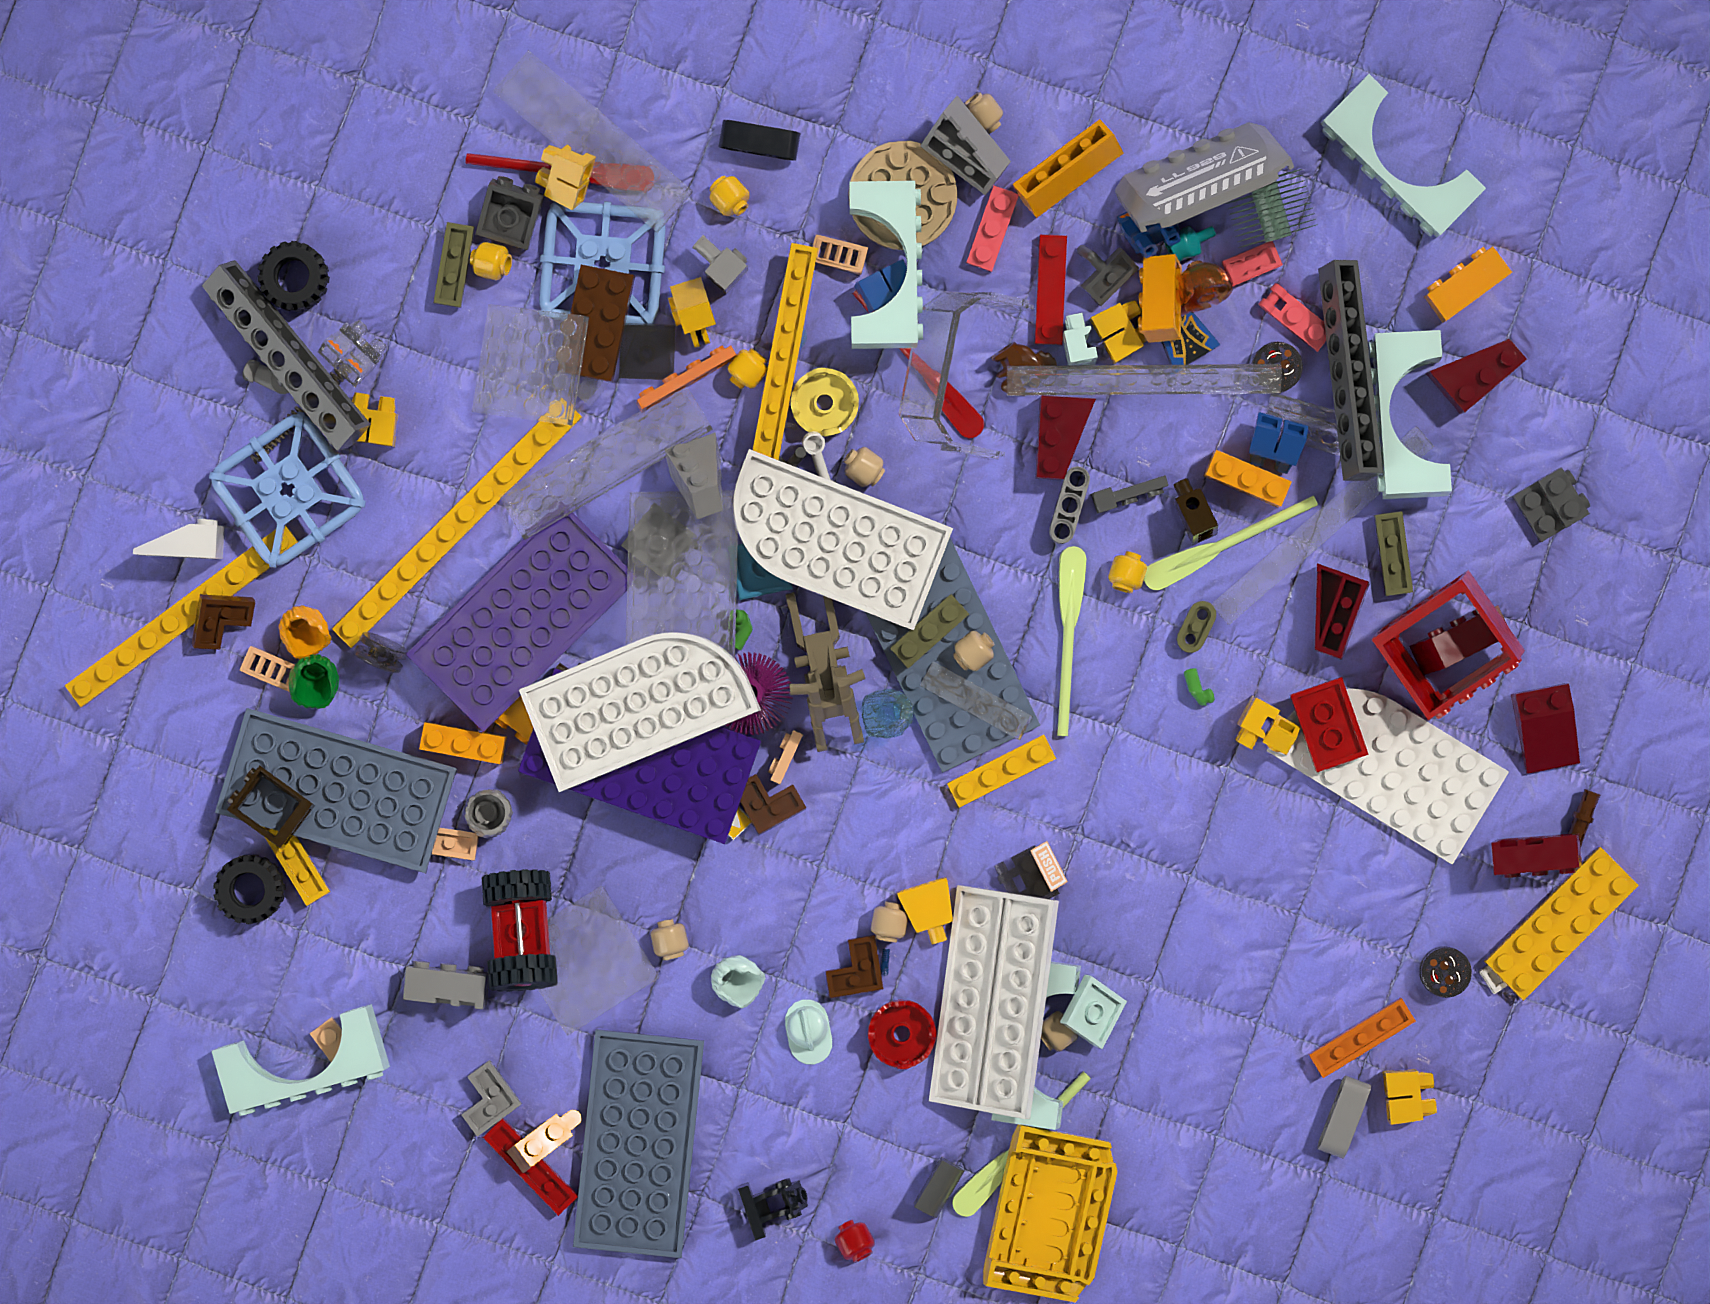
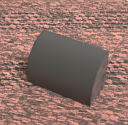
[914,1156,965,1218]

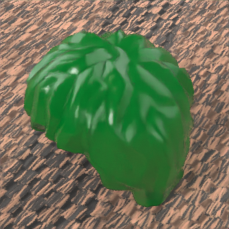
[288,654,339,709]

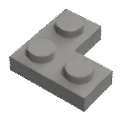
[462,1060,522,1137]

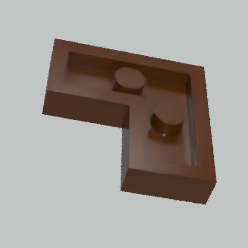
[191,594,255,650]
[740,774,806,835]
[825,935,884,998]

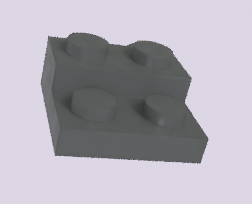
[476,176,544,250]
[1512,467,1590,543]

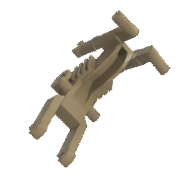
[785,592,866,752]

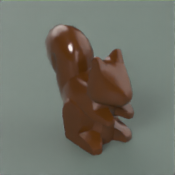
[991,342,1057,396]

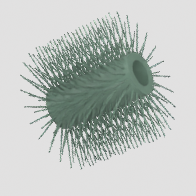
[1226,169,1318,248]

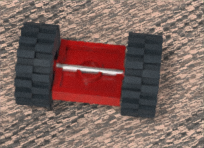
[481,869,558,992]

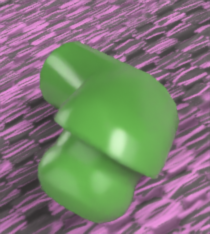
[730,609,753,651]
[1184,668,1215,706]

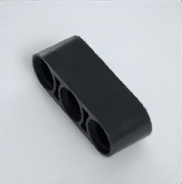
[718,120,801,161]

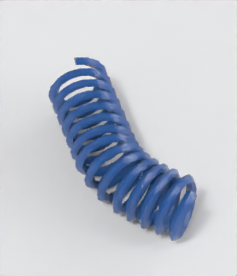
[881,949,890,976]

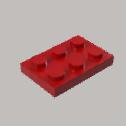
[1290,677,1369,772]

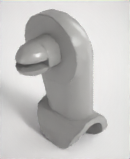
[243,360,289,394]

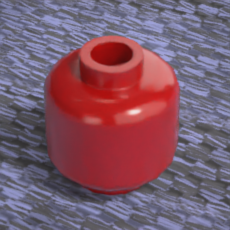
[835,1220,875,1263]

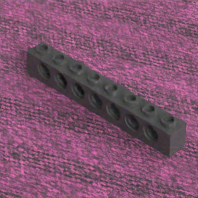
[202,260,371,451]
[1318,260,1383,481]

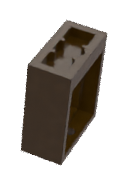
[227,765,315,850]

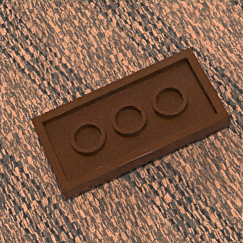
[558,264,635,383]

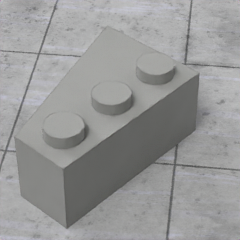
[920,96,1011,195]

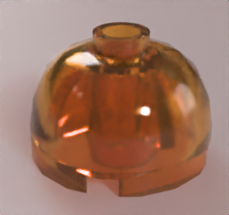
[1178,261,1233,311]

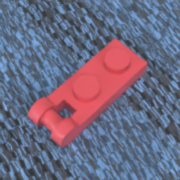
[1258,283,1326,352]

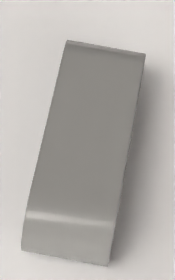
[1049,466,1090,544]
[1317,1075,1371,1159]

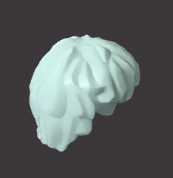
[711,955,766,1009]

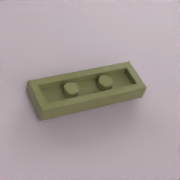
[433,222,475,308]
[1374,511,1413,596]
[890,594,969,668]

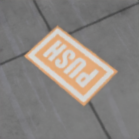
[1030,841,1068,892]

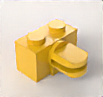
[668,277,716,348]

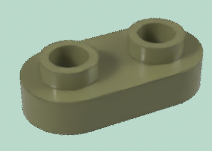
[1176,601,1216,653]

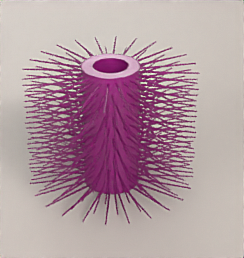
[726,652,793,735]

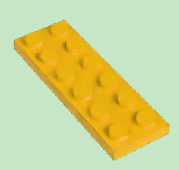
[1484,847,1639,1001]

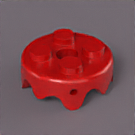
[868,999,936,1069]

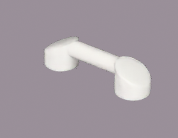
[802,431,836,483]

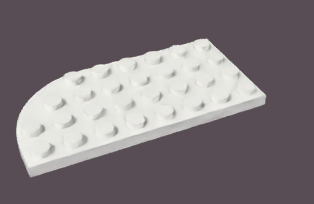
[733,449,953,630]
[519,632,761,792]
[1266,689,1509,865]

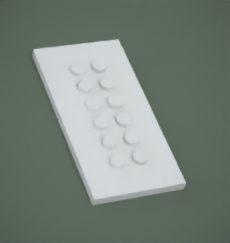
[929,885,1059,1119]

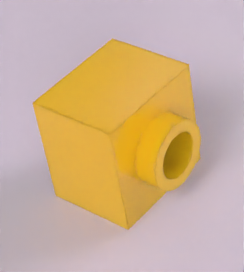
[1263,715,1300,755]

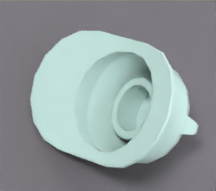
[785,1000,832,1064]

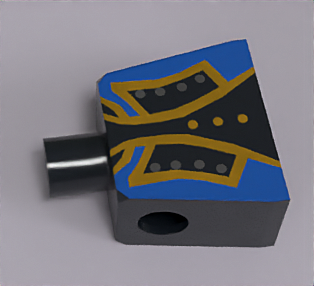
[1161,311,1220,373]

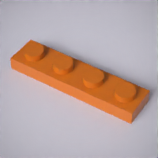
[636,345,737,413]
[1308,997,1416,1078]

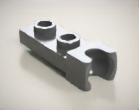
[1091,475,1169,514]

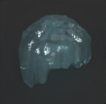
[861,689,914,739]

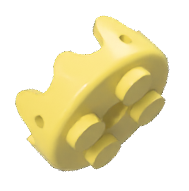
[791,368,859,437]

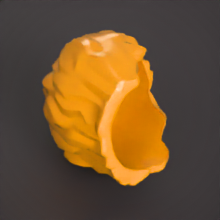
[278,605,331,659]

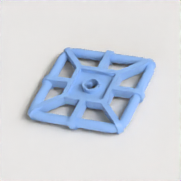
[539,201,666,327]
[209,411,366,568]

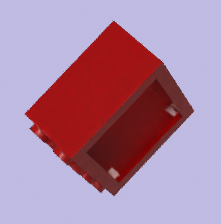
[1371,570,1525,720]

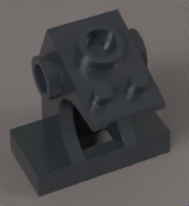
[738,1178,808,1241]

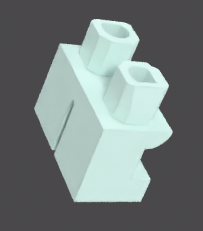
[1063,313,1098,370]

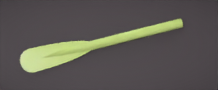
[1144,496,1318,590]
[1057,546,1087,736]
[952,1071,1091,1217]

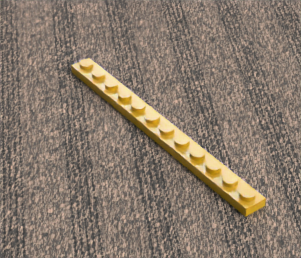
[332,398,583,648]

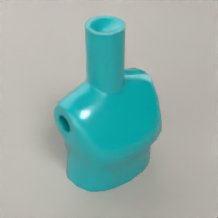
[1164,226,1216,262]

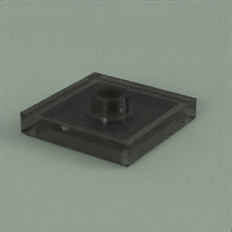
[619,323,676,380]

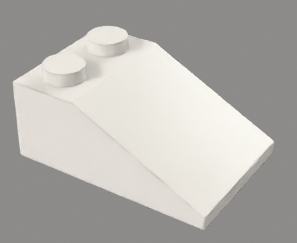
[133,519,225,559]

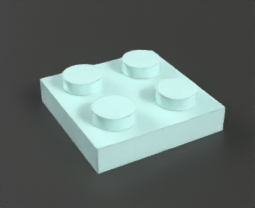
[1060,974,1127,1049]

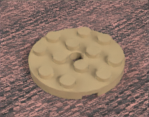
[848,141,957,250]

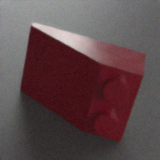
[1511,683,1580,774]

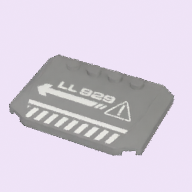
[1115,122,1294,232]

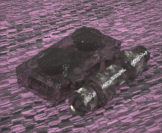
[994,845,1060,899]

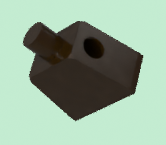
[1173,478,1218,545]

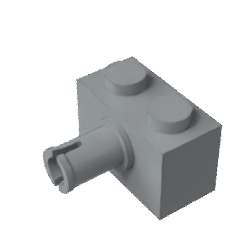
[692,235,748,294]

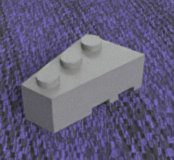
[665,433,723,519]
[403,961,489,1009]

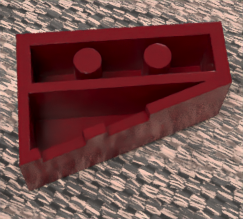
[1425,339,1527,414]
[1035,395,1096,480]
[1315,563,1370,660]
[1409,605,1507,675]
[1491,833,1582,878]

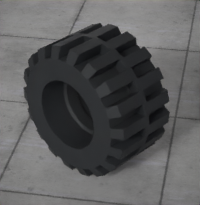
[257,241,330,312]
[213,854,286,924]

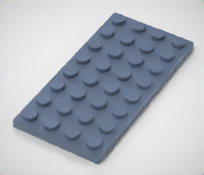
[865,538,1040,773]
[215,708,457,874]
[573,1029,704,1258]

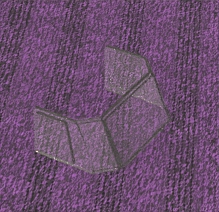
[898,291,1034,460]

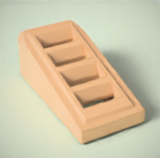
[812,234,868,275]
[239,646,295,692]

